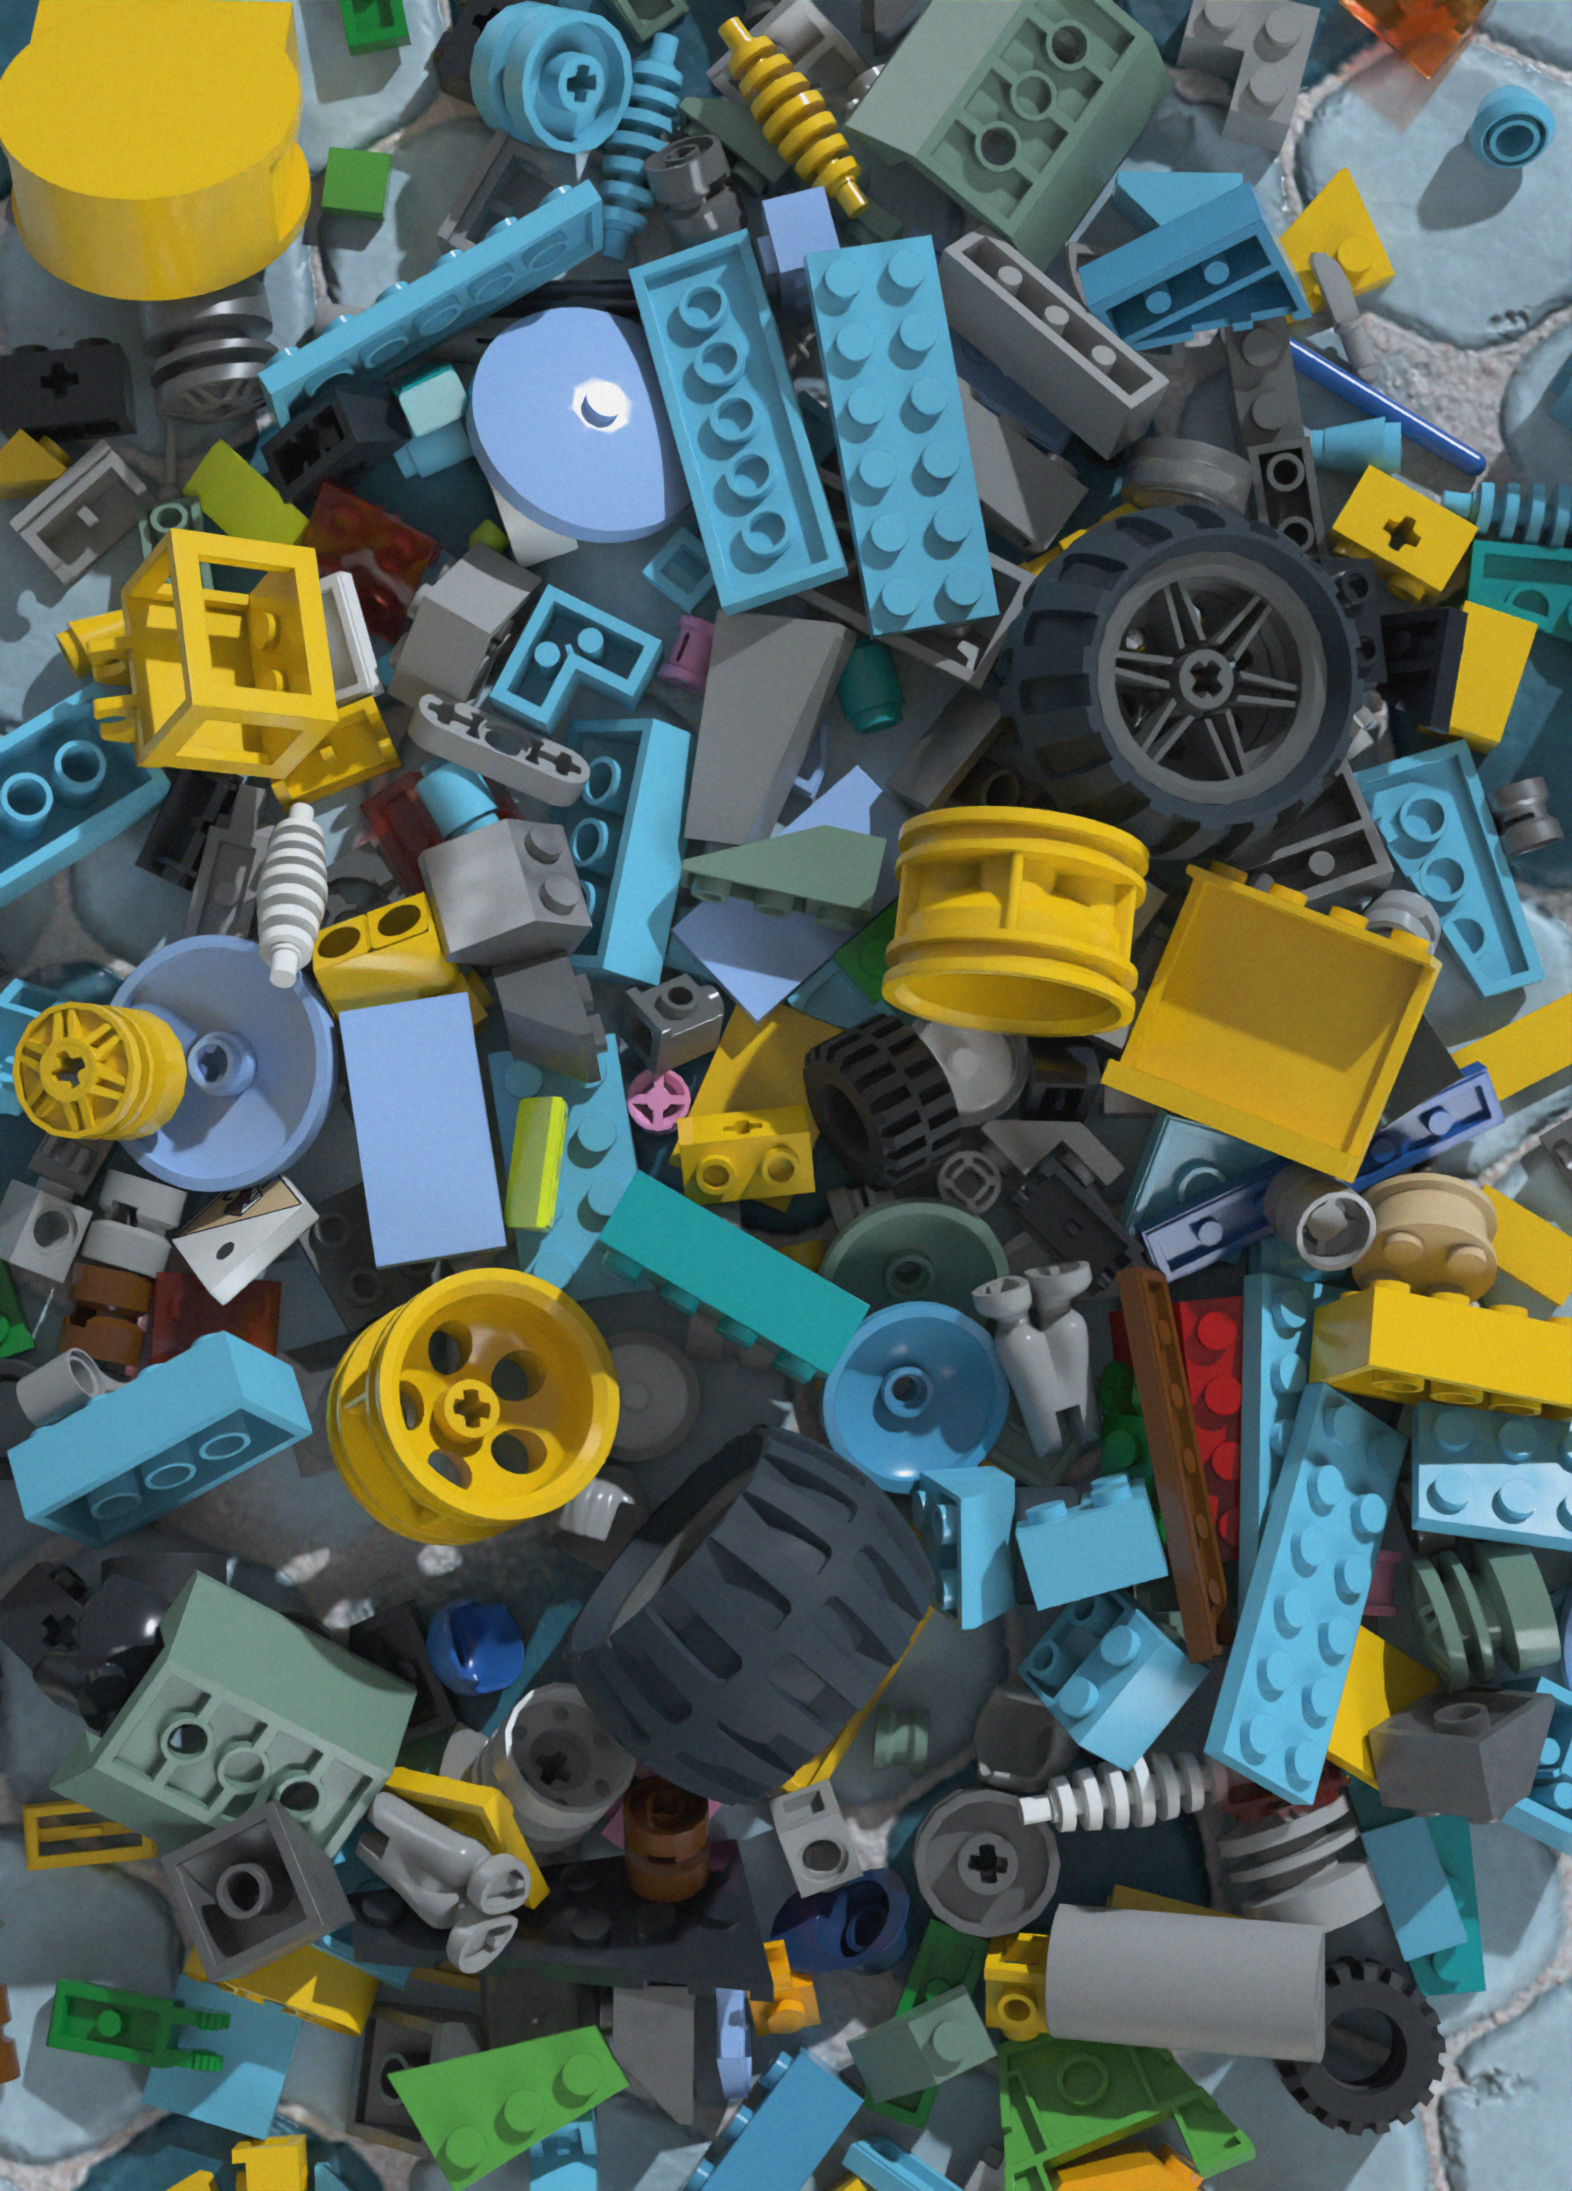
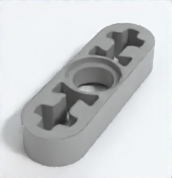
[408,693,590,807]

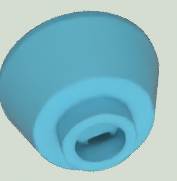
[1469,85,1555,169]

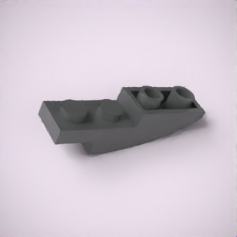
[1220,315,1328,561]

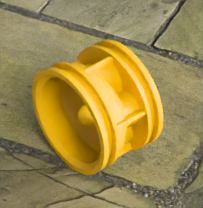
[882,806,1150,1037]
[326,1268,620,1546]

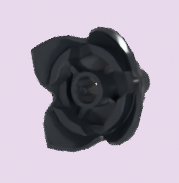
[31,1574,194,1738]

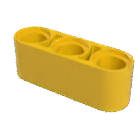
[182,1943,382,2037]

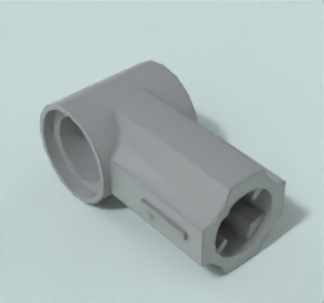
[16,1348,134,1428]

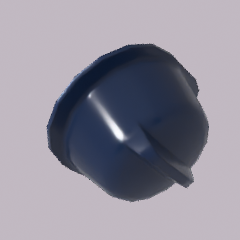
[770,1868,921,1976]

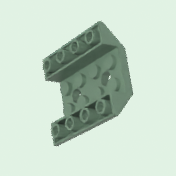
[842,0,1173,273]
[49,1570,417,1860]

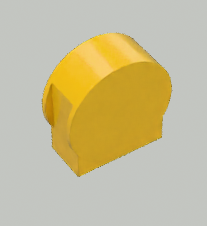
[0,0,311,301]

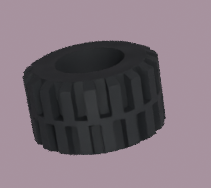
[803,1013,961,1192]
[1272,1956,1446,2136]

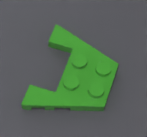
[997,2032,1257,2191]

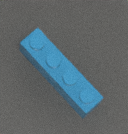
[680,2043,864,2191]

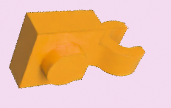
[747,1939,822,2037]

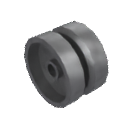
[912,1782,1061,1938]

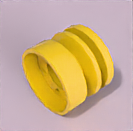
[12,1001,187,1141]

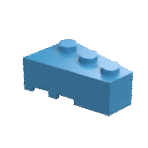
[1078,181,1313,351]

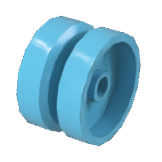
[470,1,633,154]

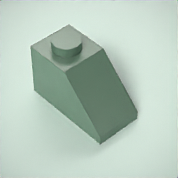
[846,1983,997,2104]

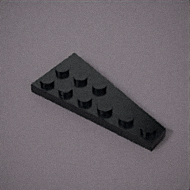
[346,1839,774,2003]

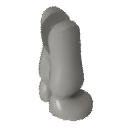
[971,1260,1101,1458]
[355,1792,531,1974]

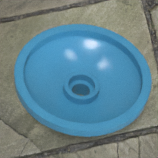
[819,1301,1010,1494]

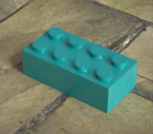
[596,1169,870,1385]

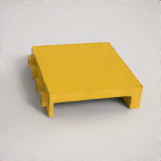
[1100,860,1443,1184]

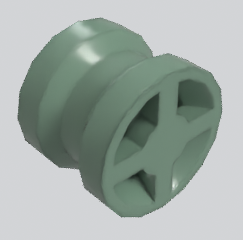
[872,1704,930,1774]

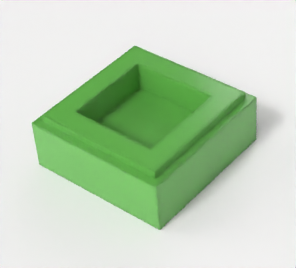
[321,147,393,221]

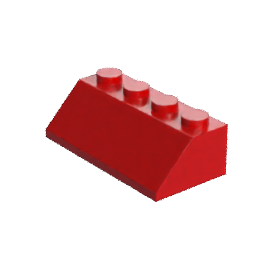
[1108,1296,1244,1566]

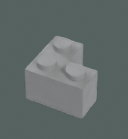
[1176,0,1321,153]
[386,542,543,709]

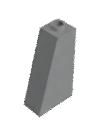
[684,609,857,854]

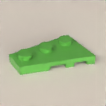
[387,2024,631,2191]

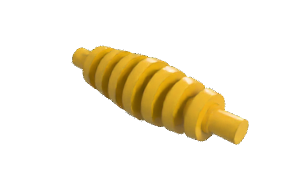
[718,17,870,219]

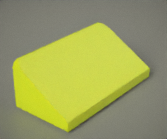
[181,438,316,572]
[503,1096,569,1233]

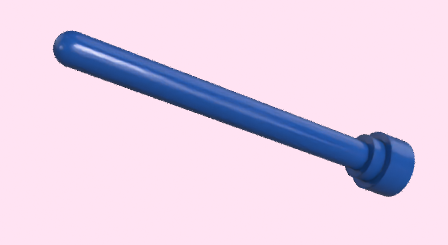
[1216,329,1486,477]

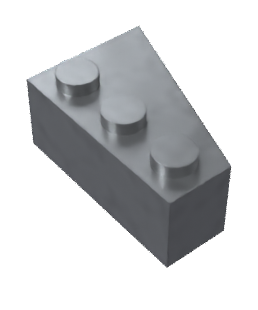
[1187,757,1394,916]

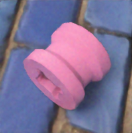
[626,1069,692,1136]

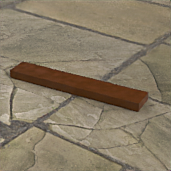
[1116,1267,1236,1664]

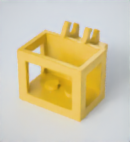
[86,528,339,779]

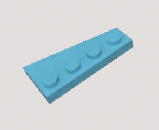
[1353,739,1545,1000]

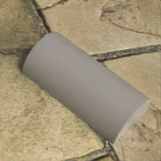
[1045,1904,1325,2063]

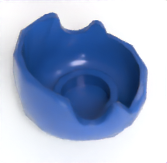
[426,1596,525,1697]

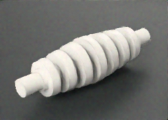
[256,802,328,988]
[1017,1749,1254,1832]

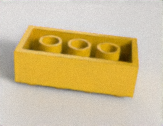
[1308,1280,1572,1422]

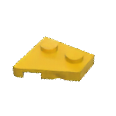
[1280,167,1395,325]

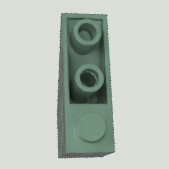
[680,825,887,932]

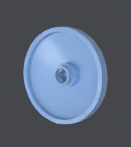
[466,307,692,543]
[110,935,339,1192]

